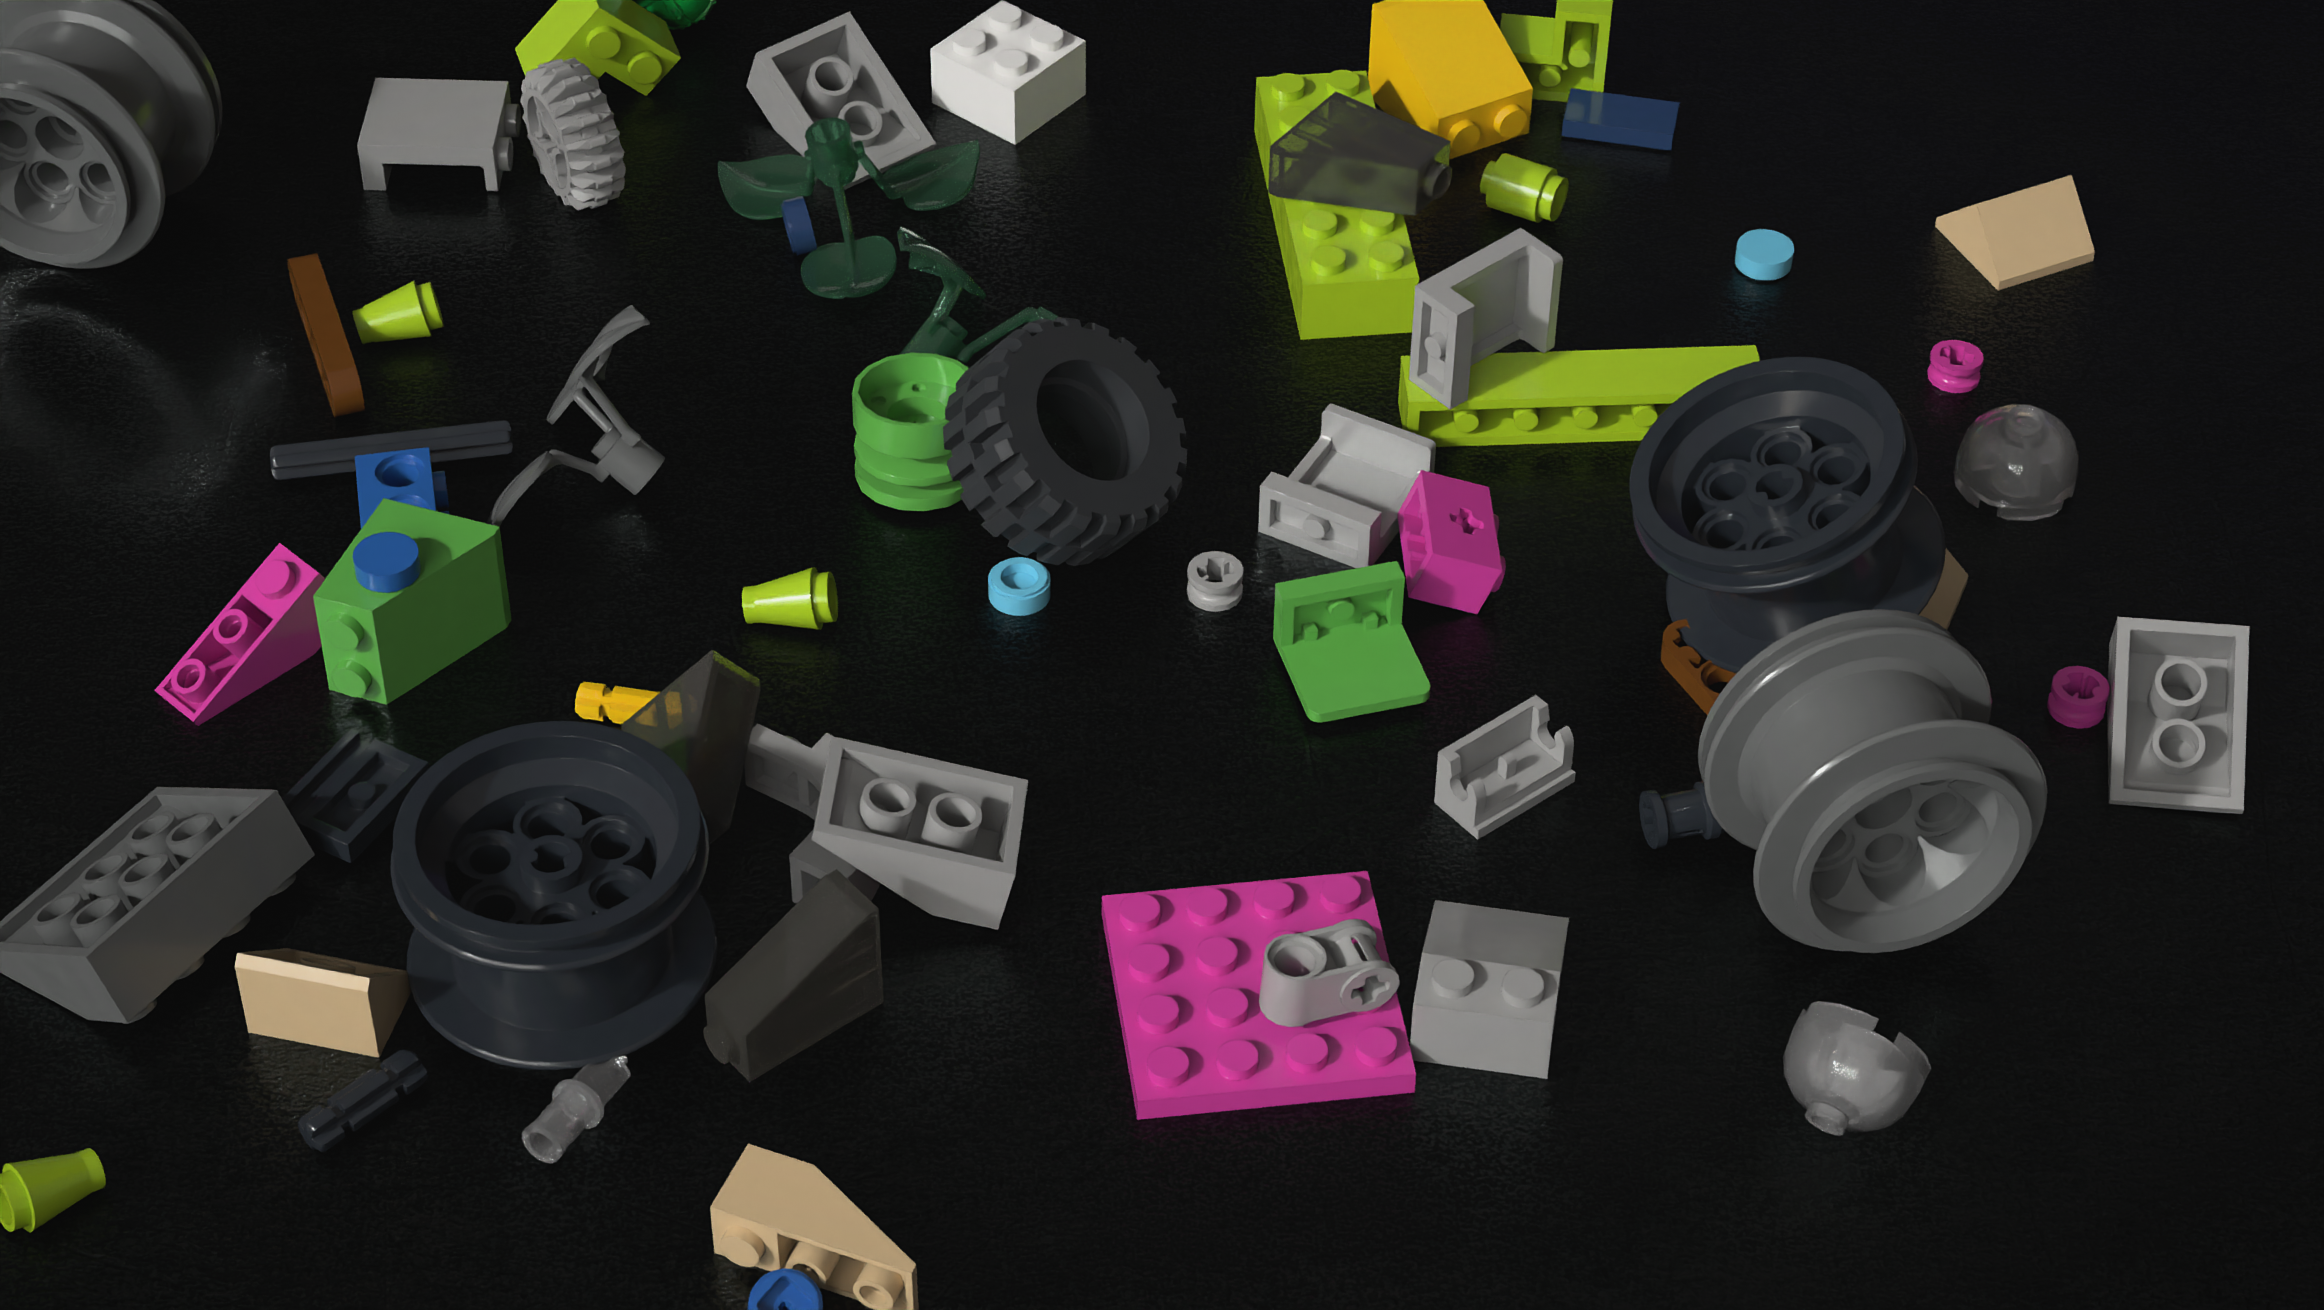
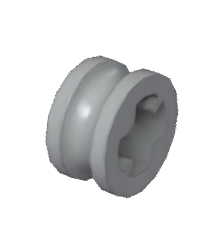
[1187,551,1243,612]

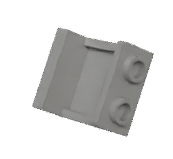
[357,78,521,191]
[1409,228,1563,409]
[1258,404,1436,568]

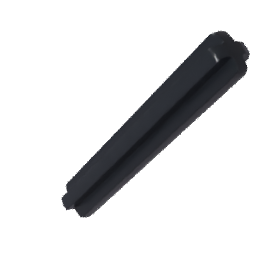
[270,420,513,481]

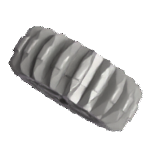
[520,58,626,210]

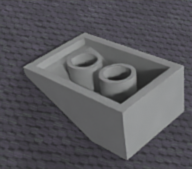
[746,12,936,192]
[2107,617,2250,814]
[811,736,1028,930]
[1410,900,1569,1079]

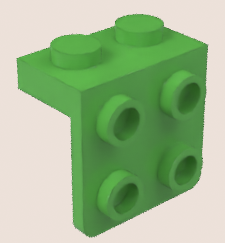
[1273,561,1430,723]

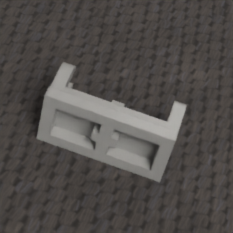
[1434,695,1576,839]

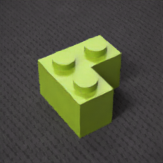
[515,0,681,96]
[1500,0,1613,102]

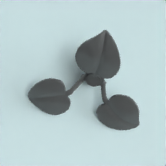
[486,305,665,527]

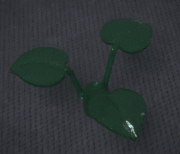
[718,118,980,299]
[897,226,1060,365]

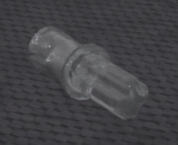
[522,1056,630,1163]

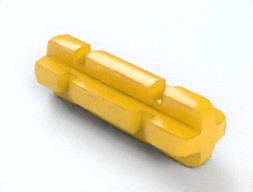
[575,682,703,734]

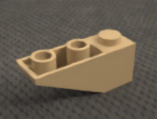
[710,1144,919,1310]

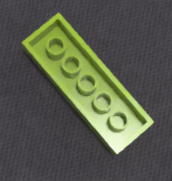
[1254,70,1419,340]

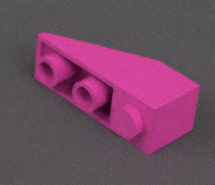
[155,543,325,726]

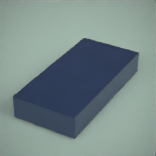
[1562,88,1680,151]

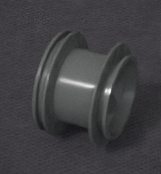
[0,0,223,269]
[1698,609,2048,953]

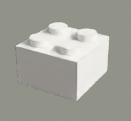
[930,0,1086,145]

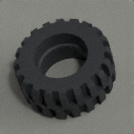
[943,317,1187,566]

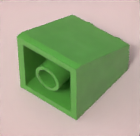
[313,498,512,705]

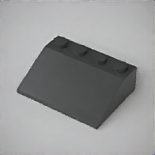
[0,787,315,1024]

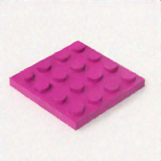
[1102,871,1416,1120]

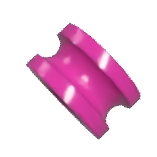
[1927,340,1984,393]
[2047,666,2110,729]

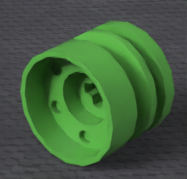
[852,353,969,511]

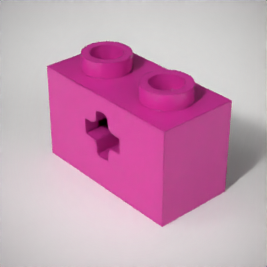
[1397,470,1506,614]

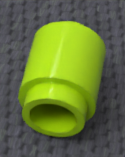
[1480,153,1569,223]

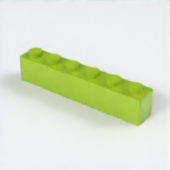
[1398,345,1760,447]

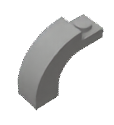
[742,724,881,928]

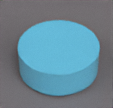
[1735,229,1794,281]
[988,557,1051,616]

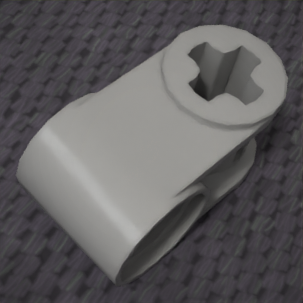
[1259,919,1399,1027]

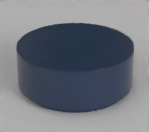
[781,196,817,256]

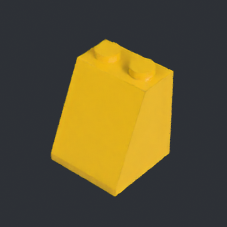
[1368,0,1533,164]

